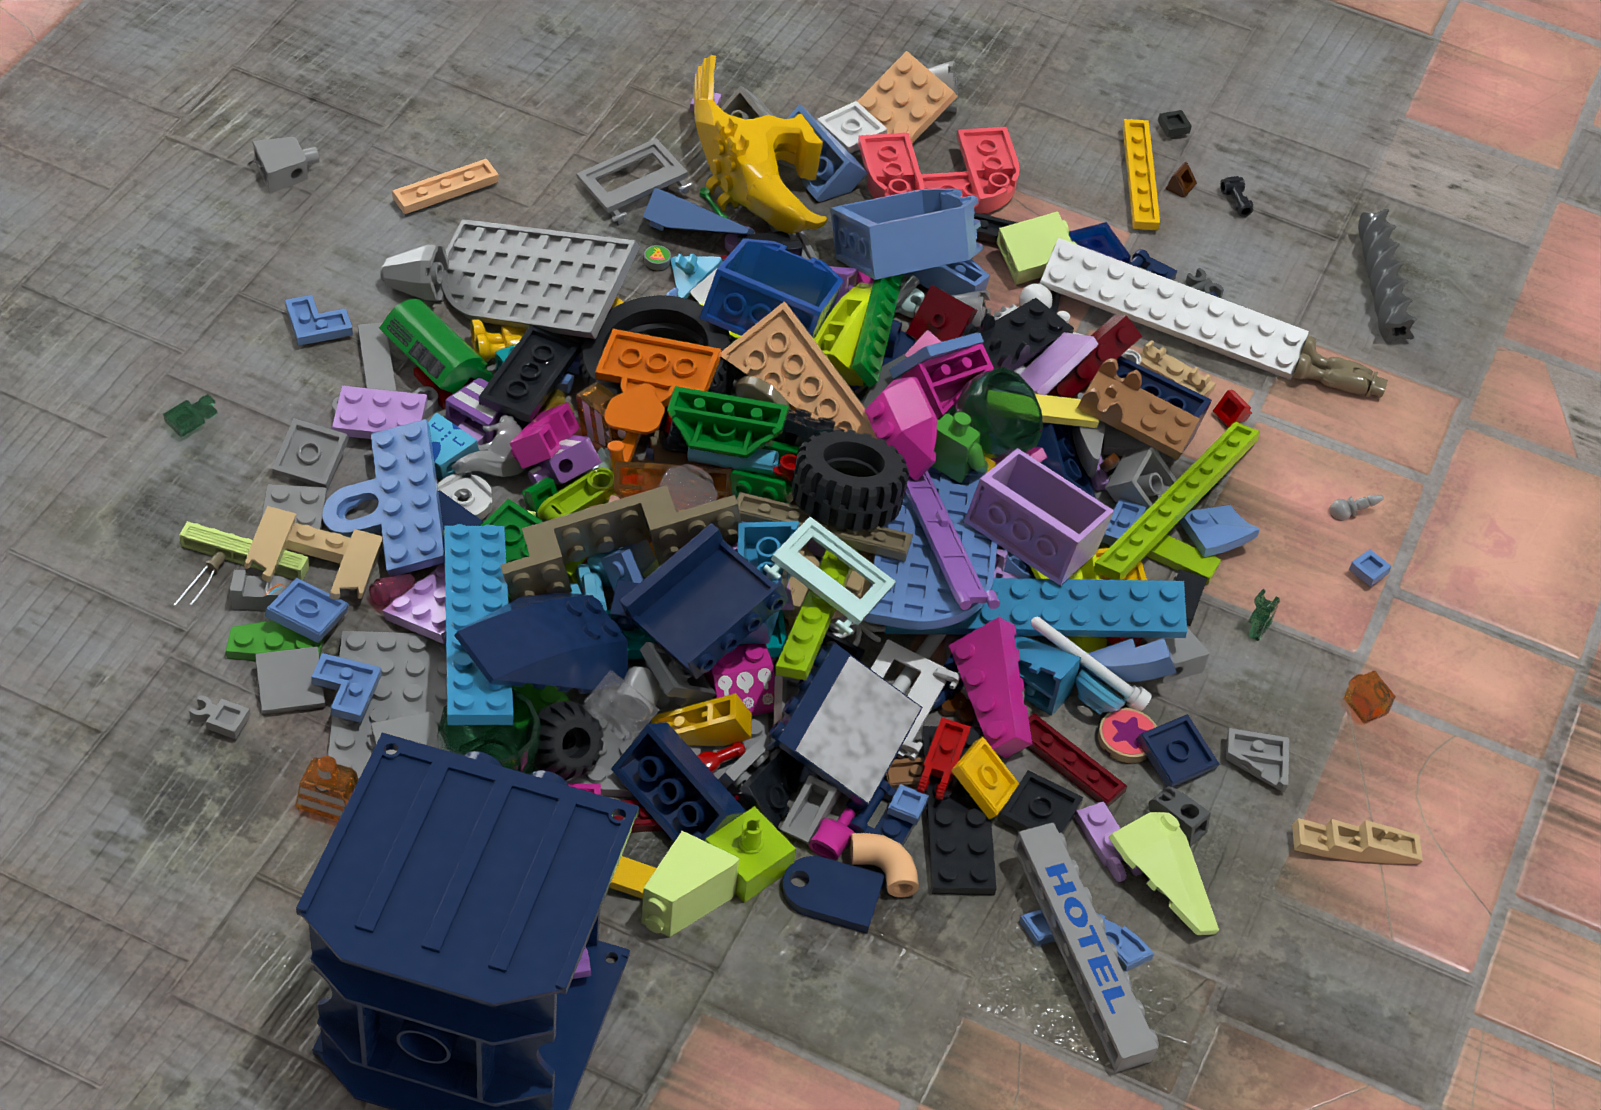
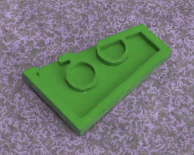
[226,620,325,661]

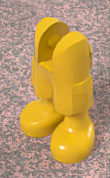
[470,319,527,362]

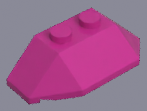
[864,377,937,481]

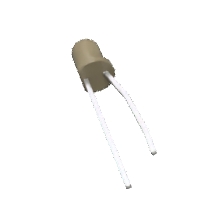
[174,552,226,606]

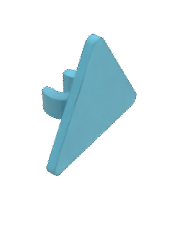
[671,254,723,299]

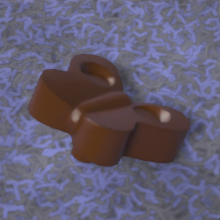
[941,692,975,726]

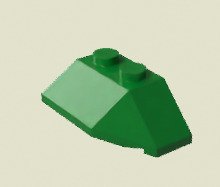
[667,386,789,459]

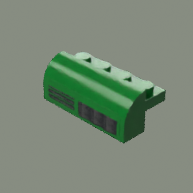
[379,299,494,394]

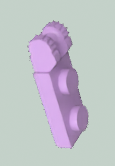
[1075,801,1143,882]

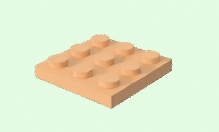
[857,51,958,143]

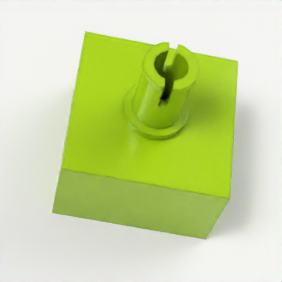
[705,806,796,903]

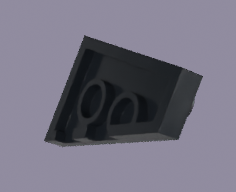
[739,747,806,832]

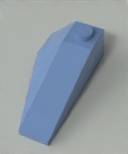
[787,104,868,202]
[643,188,755,235]

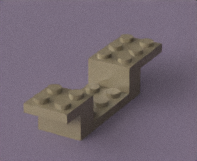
[500,485,742,601]

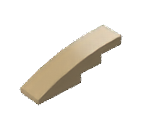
[1292,818,1423,864]

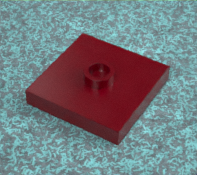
[906,285,978,342]

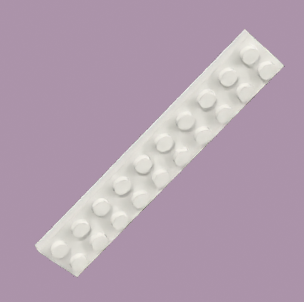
[1040,238,1309,380]

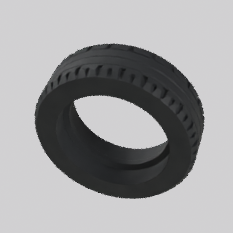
[580,295,735,435]

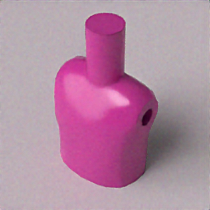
[808,808,856,861]

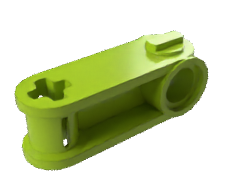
[537,467,621,521]

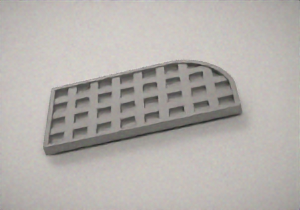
[441,219,640,339]

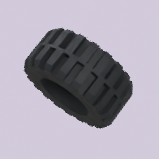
[791,430,909,532]

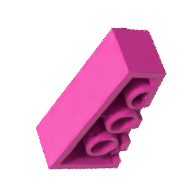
[949,617,1032,758]

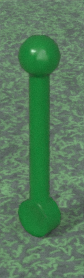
[700,187,729,219]

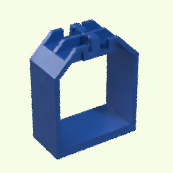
[700,238,844,339]

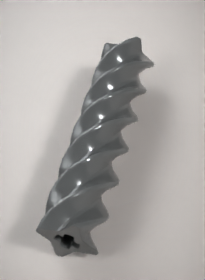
[1358,209,1417,343]

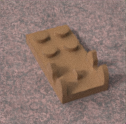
[1077,358,1200,460]

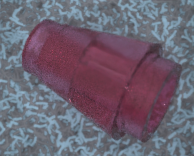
[369,573,416,607]

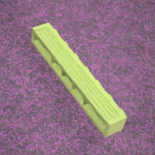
[179,521,309,581]

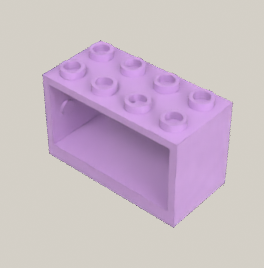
[964,448,1114,586]

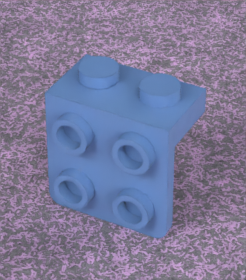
[600,540,656,593]

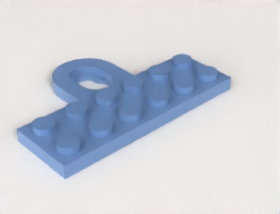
[322,419,445,577]

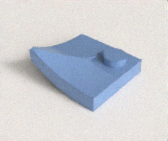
[1179,505,1260,557]

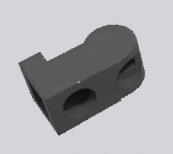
[1148,786,1211,847]

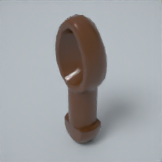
[1099,453,1120,472]

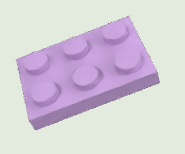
[332,386,427,439]

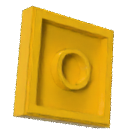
[951,737,1019,820]

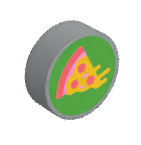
[644,245,671,270]

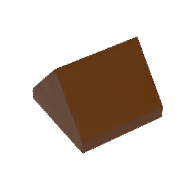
[1165,162,1197,197]

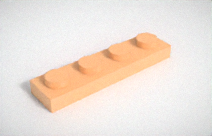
[392,159,499,214]

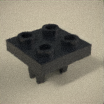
[779,408,845,445]

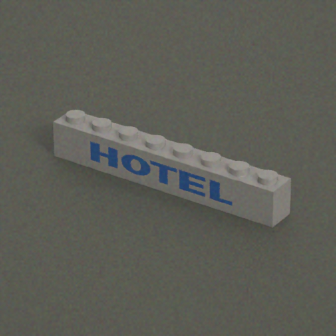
[1013,822,1159,1073]

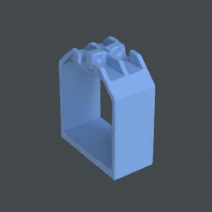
[830,189,983,280]

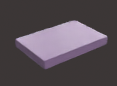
[1008,332,1098,395]

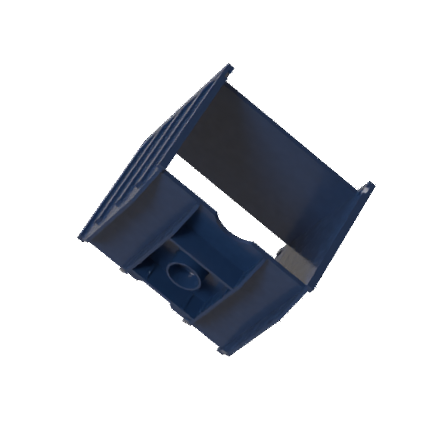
[296,732,639,1110]

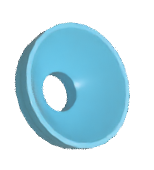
[1076,669,1126,714]

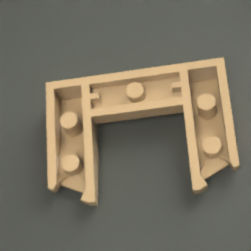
[244,506,383,600]

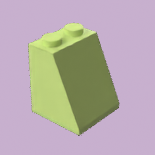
[641,831,739,937]

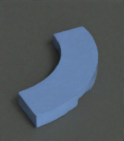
[1019,910,1154,972]

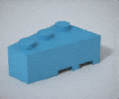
[1014,636,1081,716]

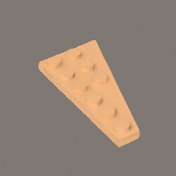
[721,302,877,439]

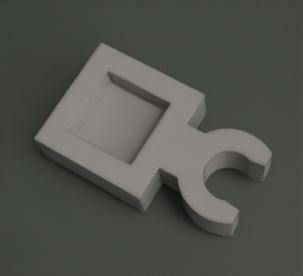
[189,696,250,739]

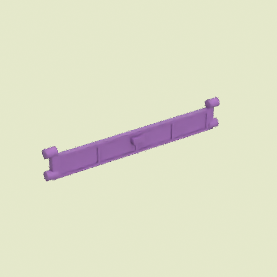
[905,470,1000,610]

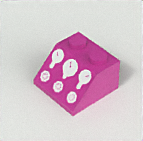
[704,644,775,716]

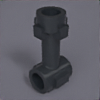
[1220,176,1254,217]

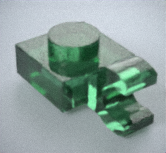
[163,394,218,438]
[1248,589,1280,641]

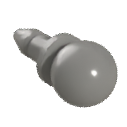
[1329,495,1384,521]

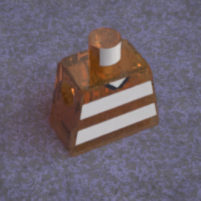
[576,381,627,447]
[296,756,359,821]

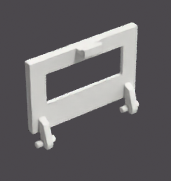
[871,640,961,760]

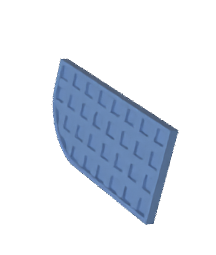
[865,466,997,630]

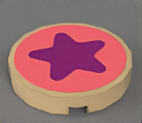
[1098,708,1157,763]

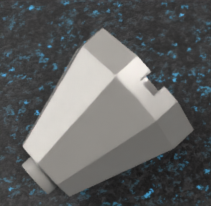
[380,245,449,301]

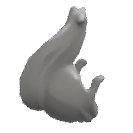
[451,415,528,477]

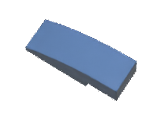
[1079,638,1177,682]

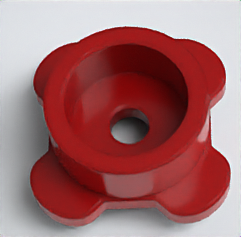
[773,455,797,482]

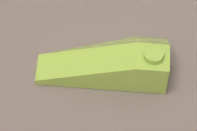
[1108,812,1219,935]

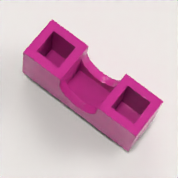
[509,402,580,469]

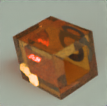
[1344,670,1396,724]

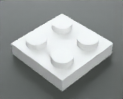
[817,101,888,154]

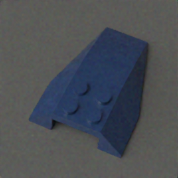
[454,593,628,694]

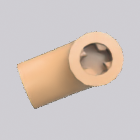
[850,833,919,897]

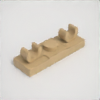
[1138,340,1216,397]

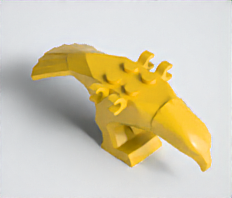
[693,55,827,234]

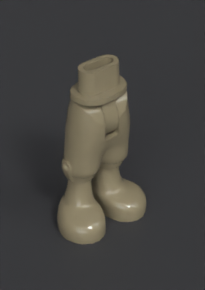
[1292,335,1388,397]

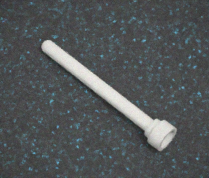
[1031,617,1152,711]

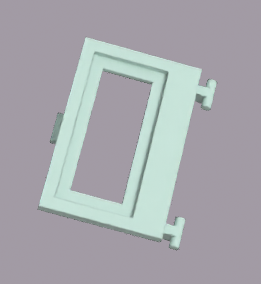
[763,517,896,635]

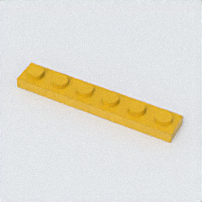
[1122,119,1160,230]

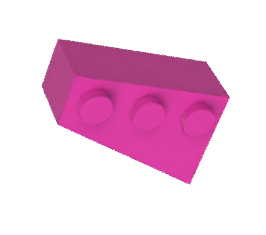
[901,343,994,419]

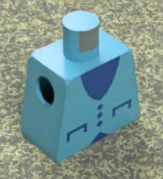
[428,412,479,480]

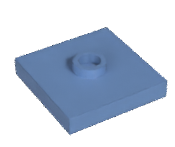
[265,578,349,643]

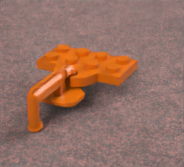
[595,329,722,478]

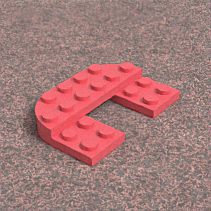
[858,127,1020,214]

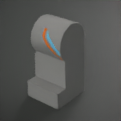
[230,569,290,611]

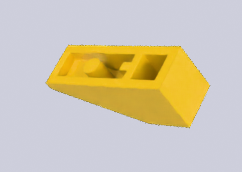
[651,693,752,746]

